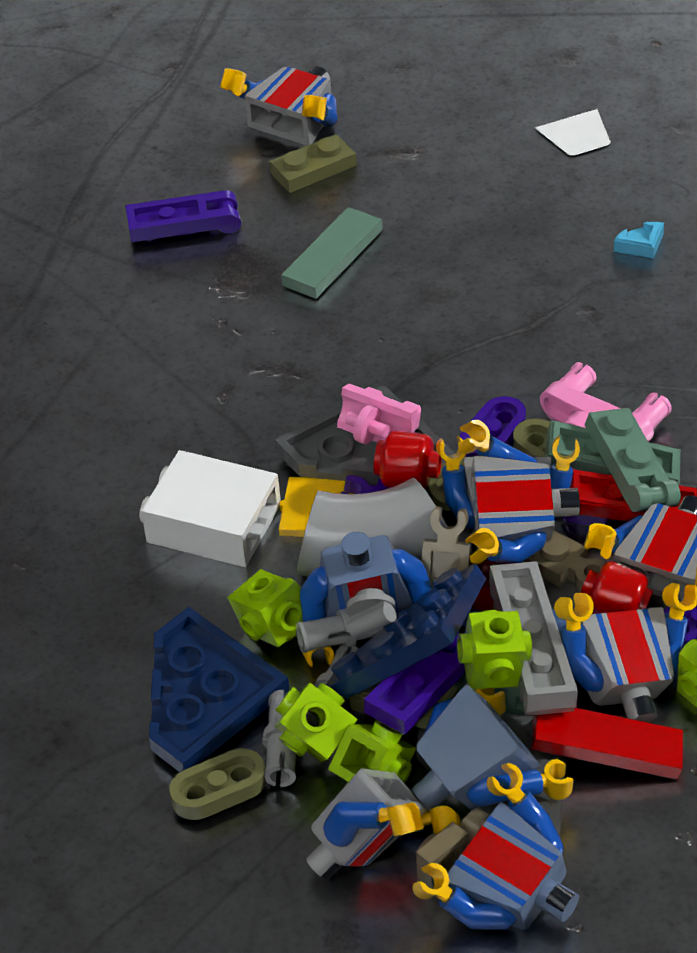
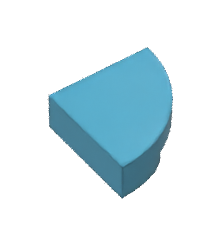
[614,222,664,259]

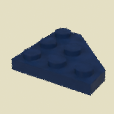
[326,563,486,700]
[149,607,290,772]

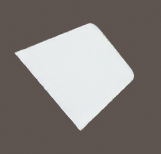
[535,109,610,156]

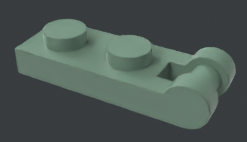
[584,408,681,512]

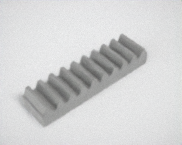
[489,561,578,716]

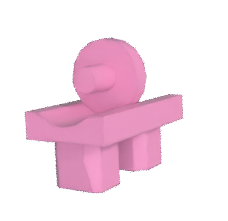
[337,384,421,444]

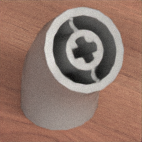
[296,478,446,577]

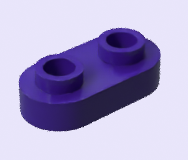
[459,396,526,457]

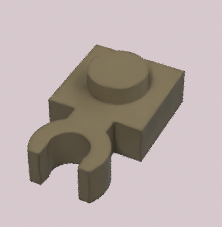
[421,506,472,588]
[523,530,606,592]
[416,807,490,889]

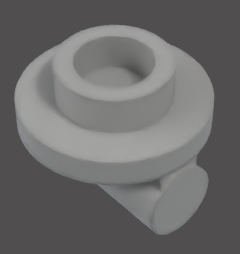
[347,588,396,639]

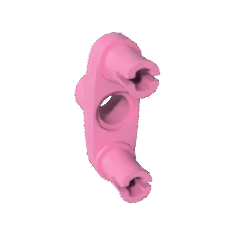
[539,362,672,442]

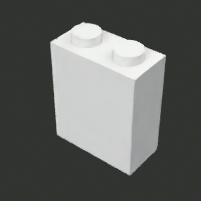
[139,450,281,567]

